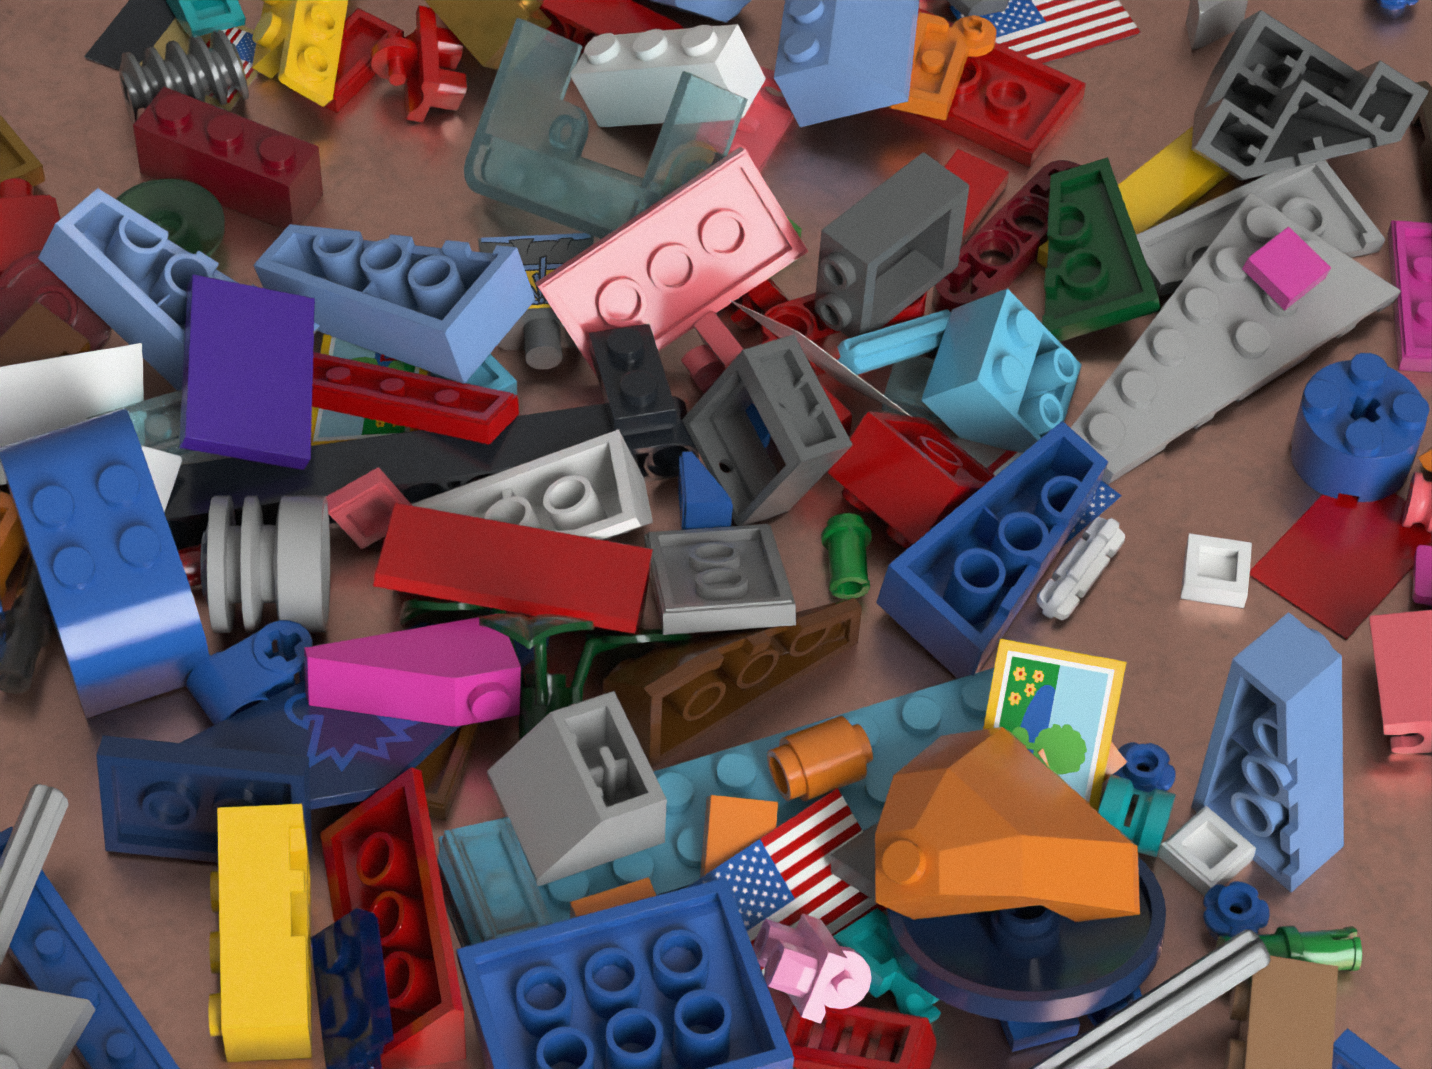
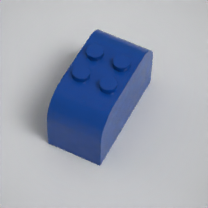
[0,408,210,719]

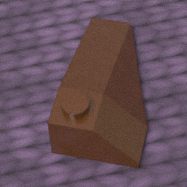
[603,598,862,768]

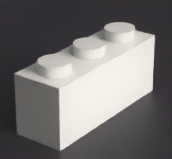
[569,24,766,128]

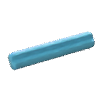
[837,309,951,375]

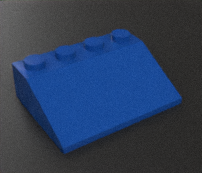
[456,877,794,1069]

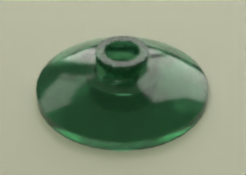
[116,179,225,257]

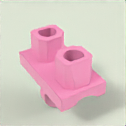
[753,913,871,1024]

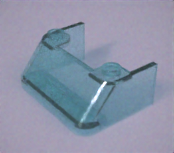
[464,18,748,239]

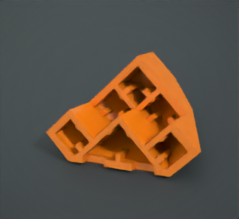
[875,727,1140,922]

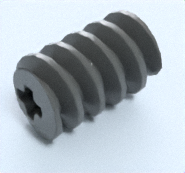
[119,29,249,124]

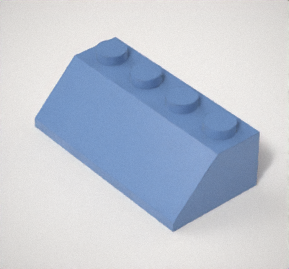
[774,0,919,127]

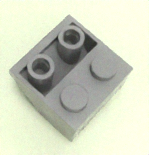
[487,691,667,887]

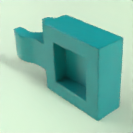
[833,908,941,1024]

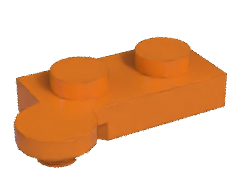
[889,12,997,121]

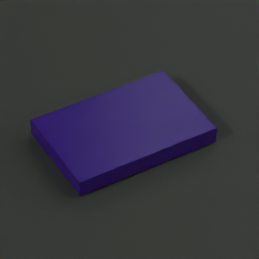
[179,274,315,470]

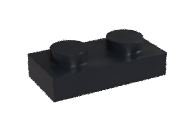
[589,324,676,436]

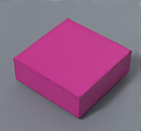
[1242,226,1331,311]

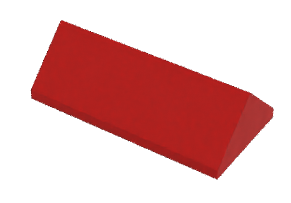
[373,503,653,634]
[320,767,467,1069]

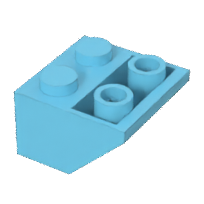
[921,288,1082,453]

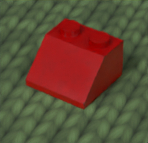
[827,411,995,549]

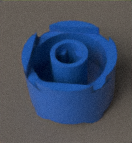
[1291,353,1430,502]

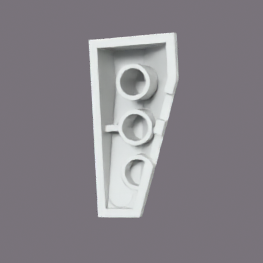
[412,429,653,540]

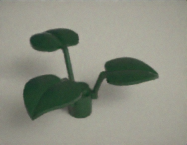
[400,596,695,740]

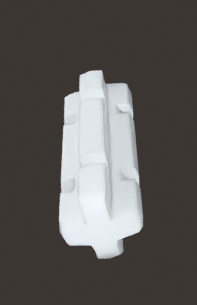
[1036,517,1125,620]

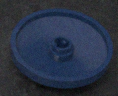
[887,856,1166,1022]

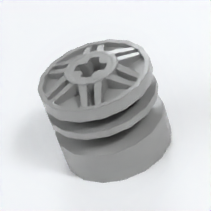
[201,495,330,633]

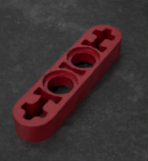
[932,160,1081,312]

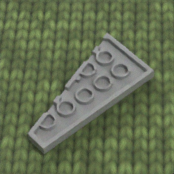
[1071,192,1401,485]

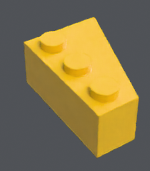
[208,804,312,1062]

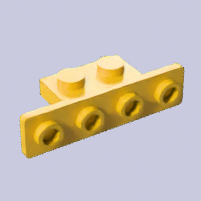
[252,0,348,107]

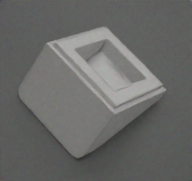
[1186,0,1248,50]

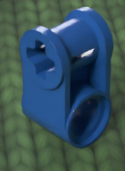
[186,620,313,725]

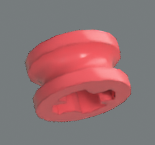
[1402,471,1432,533]

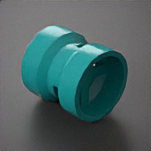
[1098,774,1176,858]

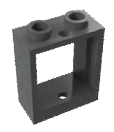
[814,152,970,338]
[682,334,853,526]

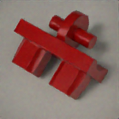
[370,5,467,123]

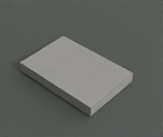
[644,524,796,635]

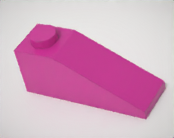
[304,614,521,727]

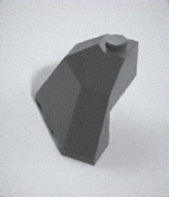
[1191,10,1429,181]

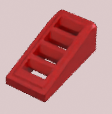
[784,1004,936,1069]

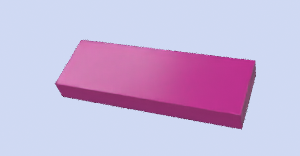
[1388,220,1432,372]

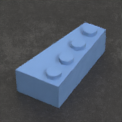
[38,188,320,395]
[253,224,536,384]
[1191,612,1344,893]

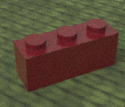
[133,86,323,230]

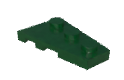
[1042,157,1161,342]

